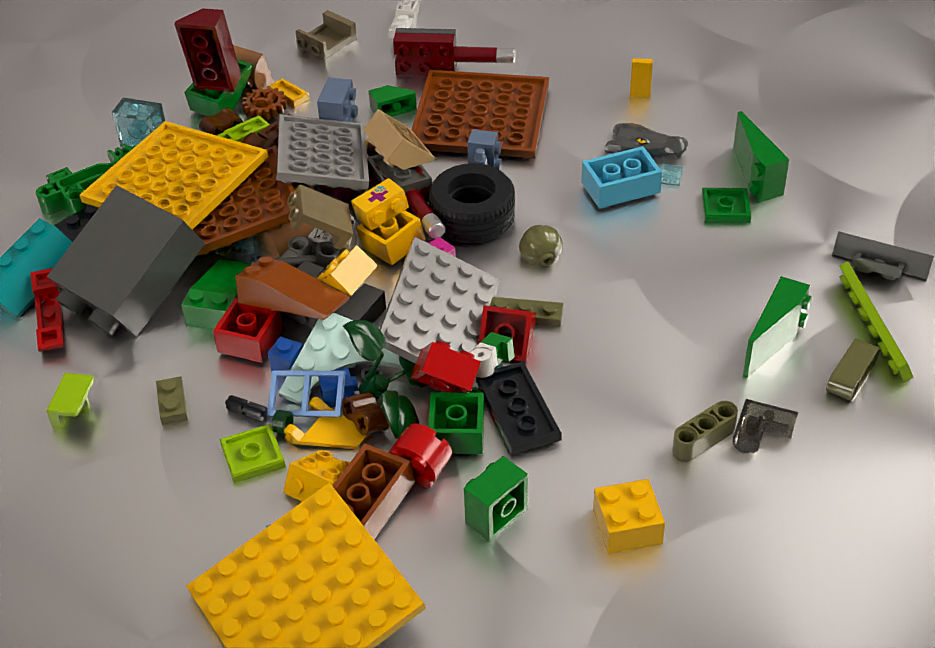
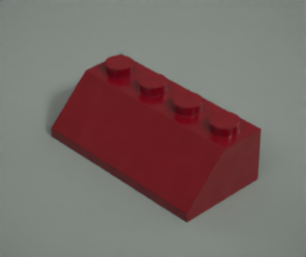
[174,8,241,92]

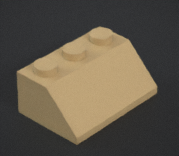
[363,109,435,170]

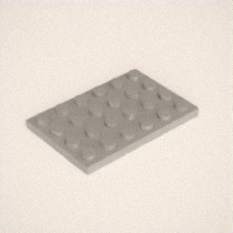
[276,114,369,191]
[380,237,500,363]

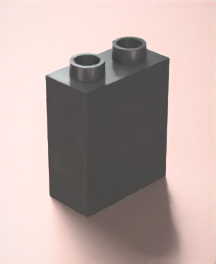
[47,185,205,337]

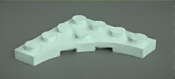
[278,313,404,406]

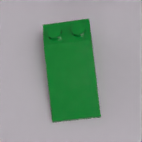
[733,111,789,202]
[181,259,251,330]
[743,276,812,378]

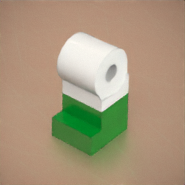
[471,332,515,378]

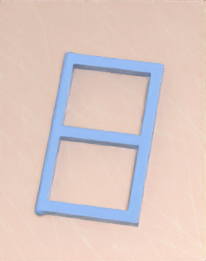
[267,371,346,417]

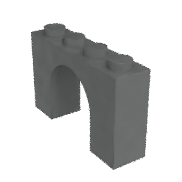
[280,261,386,328]

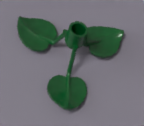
[343,320,427,439]

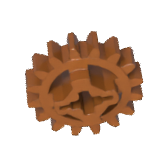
[242,86,287,120]

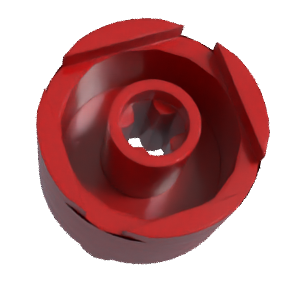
[389,423,452,488]

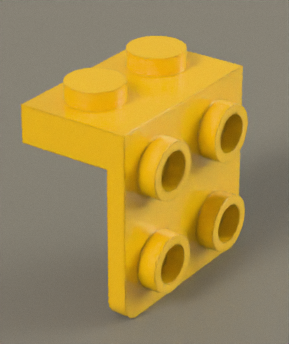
[283,450,350,502]

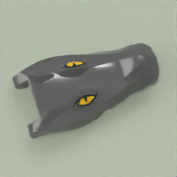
[604,123,688,159]

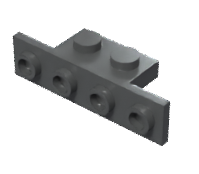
[832,231,934,280]

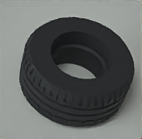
[429,163,515,244]

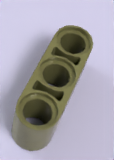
[826,339,880,401]
[672,401,738,461]

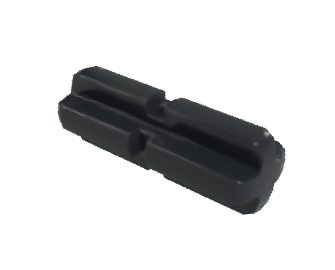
[225,395,268,421]

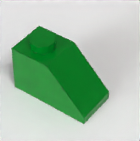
[368,85,417,117]

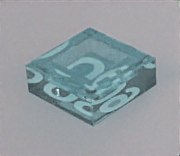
[661,164,684,186]

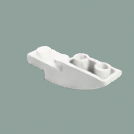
[389,0,420,38]

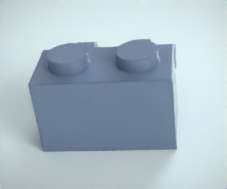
[467,129,502,171]

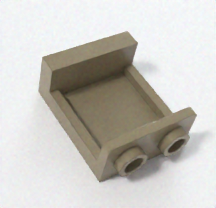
[295,10,357,60]
[287,184,353,250]

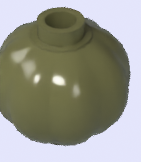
[519,225,563,266]

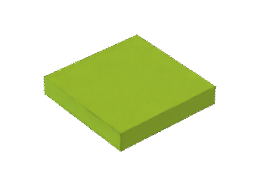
[219,424,286,483]

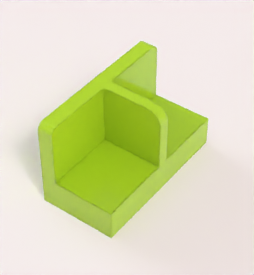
[46,373,94,429]

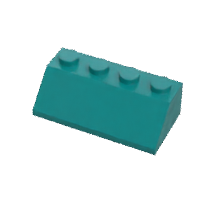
[0,218,73,319]

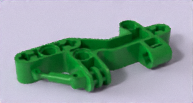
[35,144,136,215]

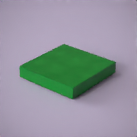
[701,188,751,223]

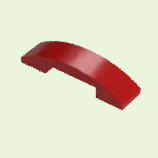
[30,268,65,352]

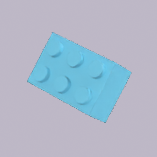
[581,146,662,208]

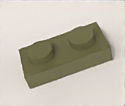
[156,376,188,425]

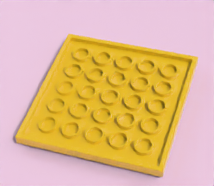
[79,121,269,230]
[186,482,427,648]

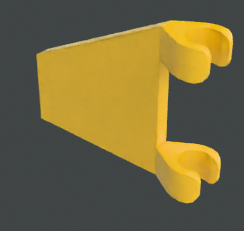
[284,397,370,450]

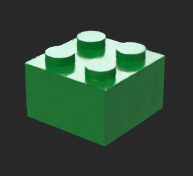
[428,392,484,454]
[464,456,528,542]

